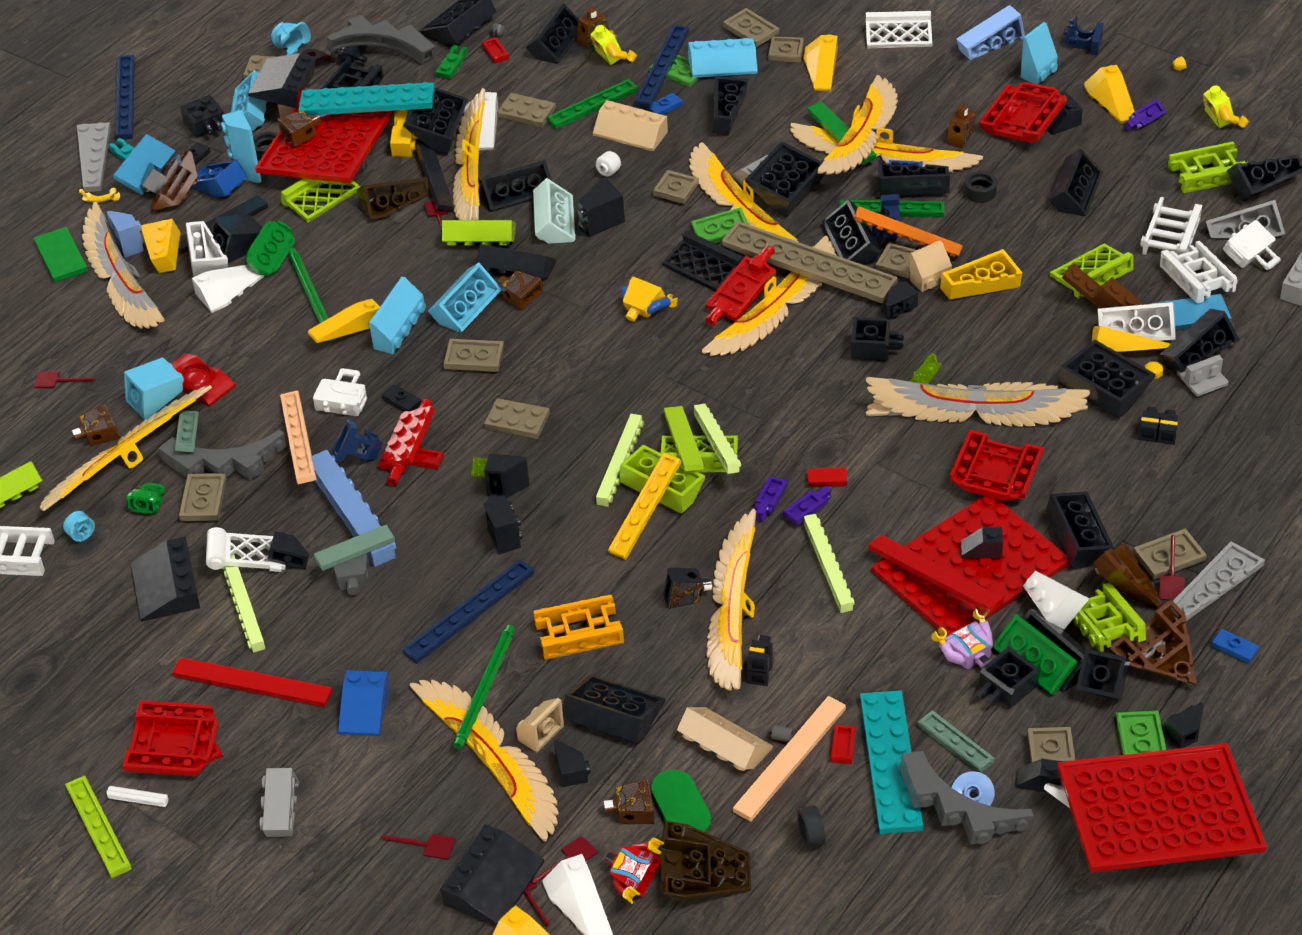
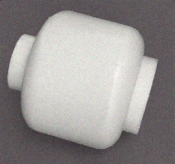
[596,151,621,176]

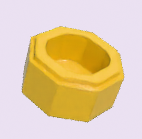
[1145,362,1163,379]

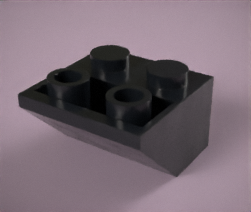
[484,454,530,498]

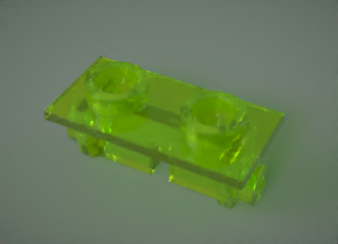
[910,353,942,384]

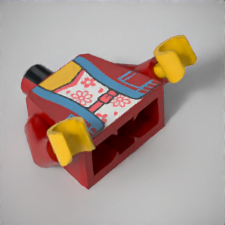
[605,838,664,904]

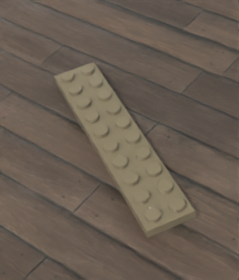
[721,221,898,303]

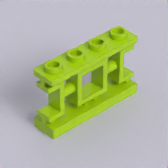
[1168,142,1248,193]
[1072,583,1146,652]

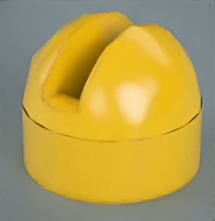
[1172,56,1187,71]

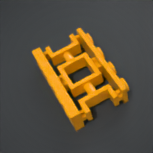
[533,595,624,660]

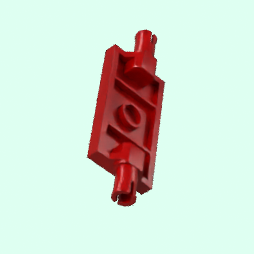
[705,245,776,326]
[378,399,435,486]

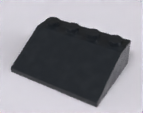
[418,0,497,45]
[248,53,316,108]
[403,88,468,155]
[745,141,823,217]
[1058,340,1156,418]
[131,536,200,622]
[562,674,665,743]
[440,824,545,926]

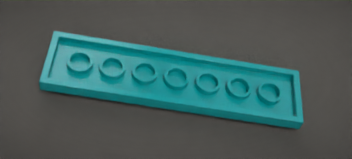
[299,82,435,116]
[860,690,923,834]

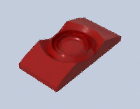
[172,353,236,407]

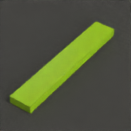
[664,406,704,472]
[65,776,132,878]

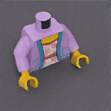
[932,608,993,669]

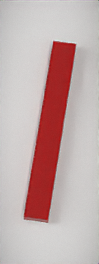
[868,535,1003,613]
[172,657,333,707]

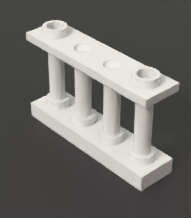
[1140,197,1202,255]
[0,526,55,576]

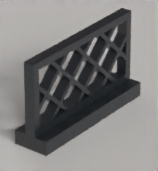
[662,230,743,291]

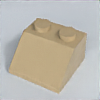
[910,240,952,292]
[516,698,564,753]

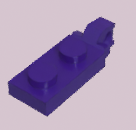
[1124,99,1167,131]
[755,476,788,522]
[783,486,832,526]

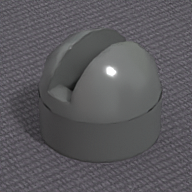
[491,23,505,37]

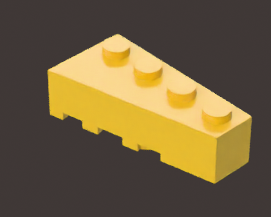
[390,110,418,157]
[940,249,1023,300]

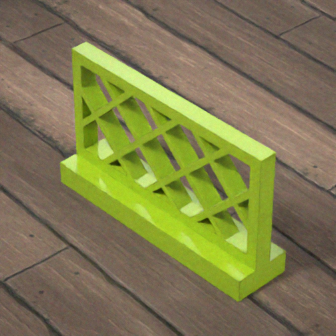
[281,178,360,222]
[1050,243,1134,299]
[660,436,738,472]

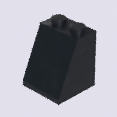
[577,177,625,237]
[211,215,263,264]

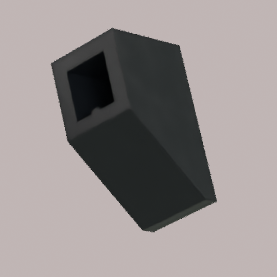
[886,281,918,320]
[1165,702,1204,749]

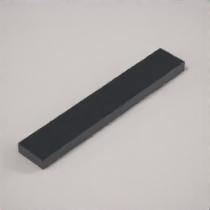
[416,142,455,212]
[178,195,268,254]

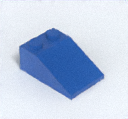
[190,160,247,197]
[338,670,390,736]

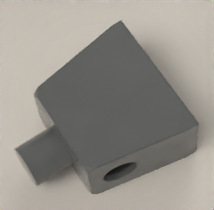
[332,553,370,595]

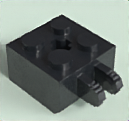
[180,95,225,137]
[851,317,904,360]
[484,495,523,555]
[977,647,1040,708]

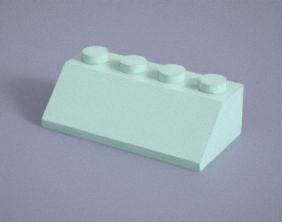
[533,178,575,244]

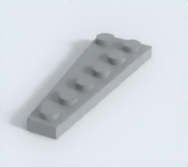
[77,123,111,192]
[1173,541,1265,621]

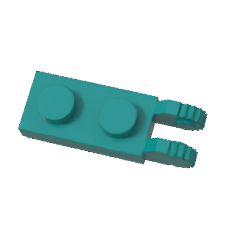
[109,138,135,162]

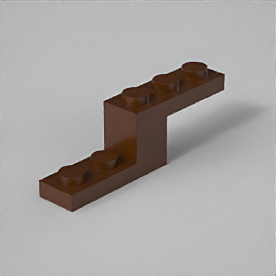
[1062,263,1145,309]

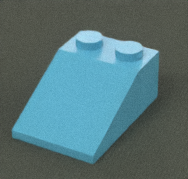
[1021,22,1058,84]

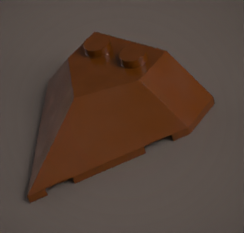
[151,148,198,210]
[1093,543,1164,609]
[1109,599,1197,685]

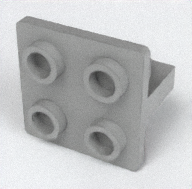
[1177,355,1229,396]

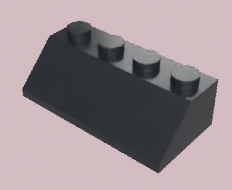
[525,3,579,64]
[1049,149,1103,216]
[478,159,552,211]
[822,199,882,265]
[476,244,557,279]
[1045,492,1114,567]
[1023,609,1085,691]

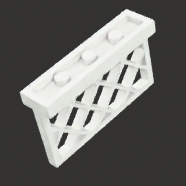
[866,11,932,48]

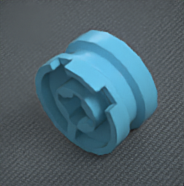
[63,511,95,542]

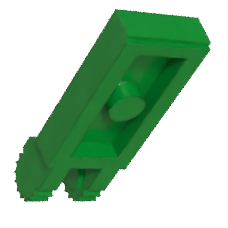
[435,45,468,79]

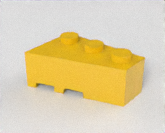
[141,219,181,273]

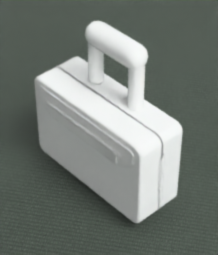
[1223,220,1281,270]
[313,368,367,416]

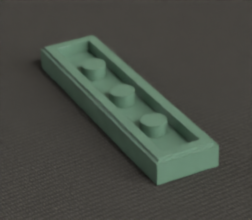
[175,410,199,452]
[314,525,395,571]
[918,710,995,773]

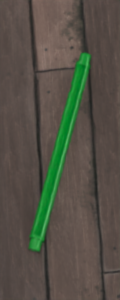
[289,248,336,341]
[454,625,515,749]

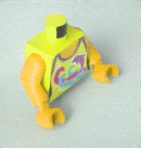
[590,25,638,65]
[1203,86,1250,128]

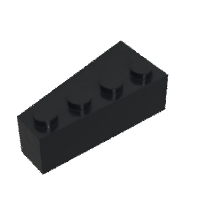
[712,76,748,134]
[1226,154,1302,201]
[878,160,950,196]
[1160,308,1240,372]

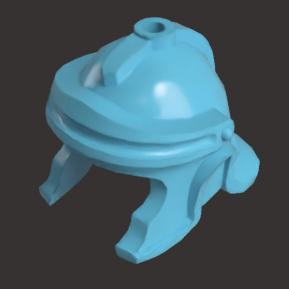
[271,22,311,55]

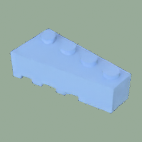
[957,5,1025,60]

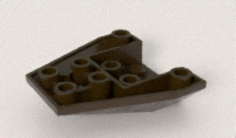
[659,821,751,899]

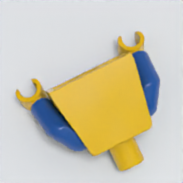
[621,277,678,322]

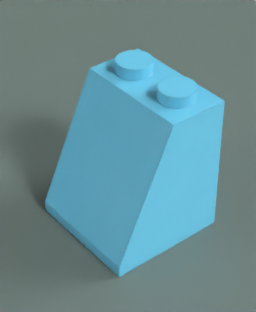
[124,357,184,420]

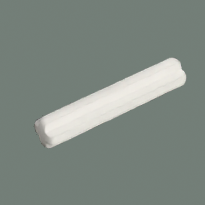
[107,786,169,807]

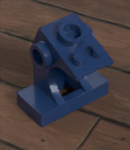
[1063,16,1104,55]
[872,194,901,241]
[332,419,383,462]

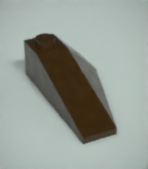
[357,177,430,220]

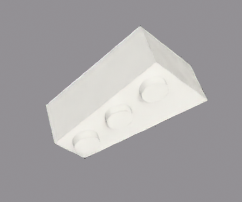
[186,221,228,276]

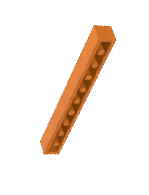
[854,206,963,258]

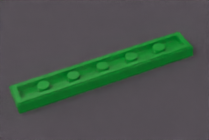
[547,79,638,130]
[807,101,877,165]
[840,200,944,218]

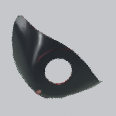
[302,49,334,60]

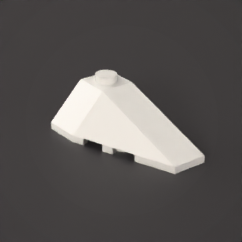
[464,92,498,150]
[192,265,264,313]
[1098,302,1176,341]
[542,854,613,935]

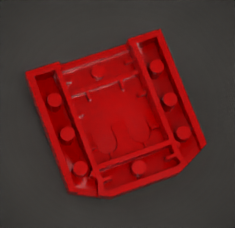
[979,82,1067,143]
[950,430,1044,500]
[122,700,219,777]

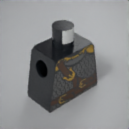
[663,568,712,609]

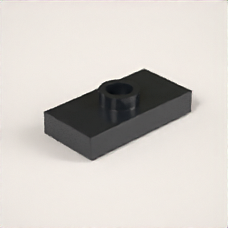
[190,143,210,165]
[381,384,421,412]

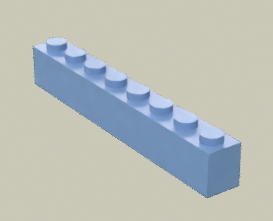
[312,450,396,567]

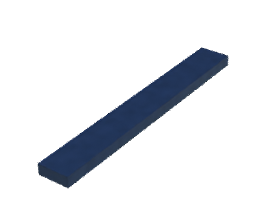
[634,25,689,108]
[116,55,135,140]
[403,560,534,664]

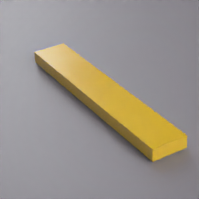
[608,453,681,559]

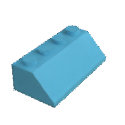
[688,38,757,77]
[231,70,267,131]
[221,110,262,183]
[428,263,502,333]
[369,277,426,354]

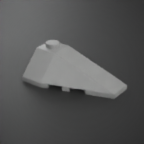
[1206,200,1285,238]

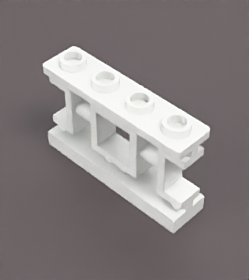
[1160,241,1237,304]

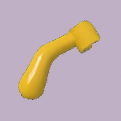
[79,188,120,203]

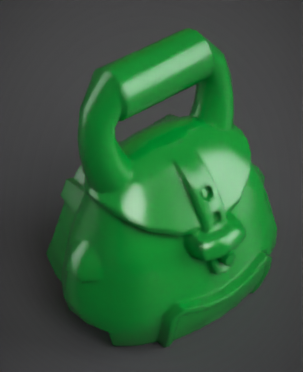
[126,482,165,514]

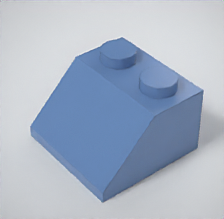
[107,211,145,258]

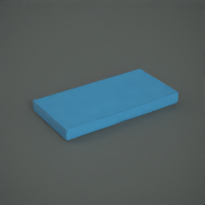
[113,134,175,195]
[1150,294,1232,330]

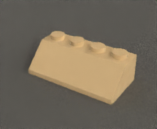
[593,100,668,151]
[677,707,773,771]

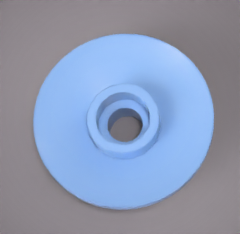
[952,771,995,806]

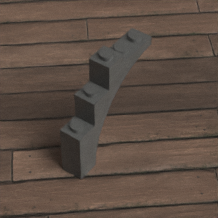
[326,15,435,64]
[158,430,287,481]
[899,751,1034,844]

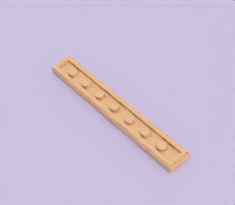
[280,391,317,484]
[733,696,846,822]

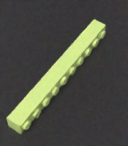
[694,404,741,474]
[596,414,644,507]
[804,514,854,613]
[222,554,265,653]

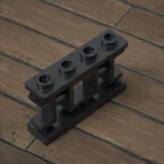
[321,57,384,89]

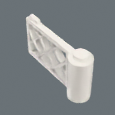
[206,527,286,572]

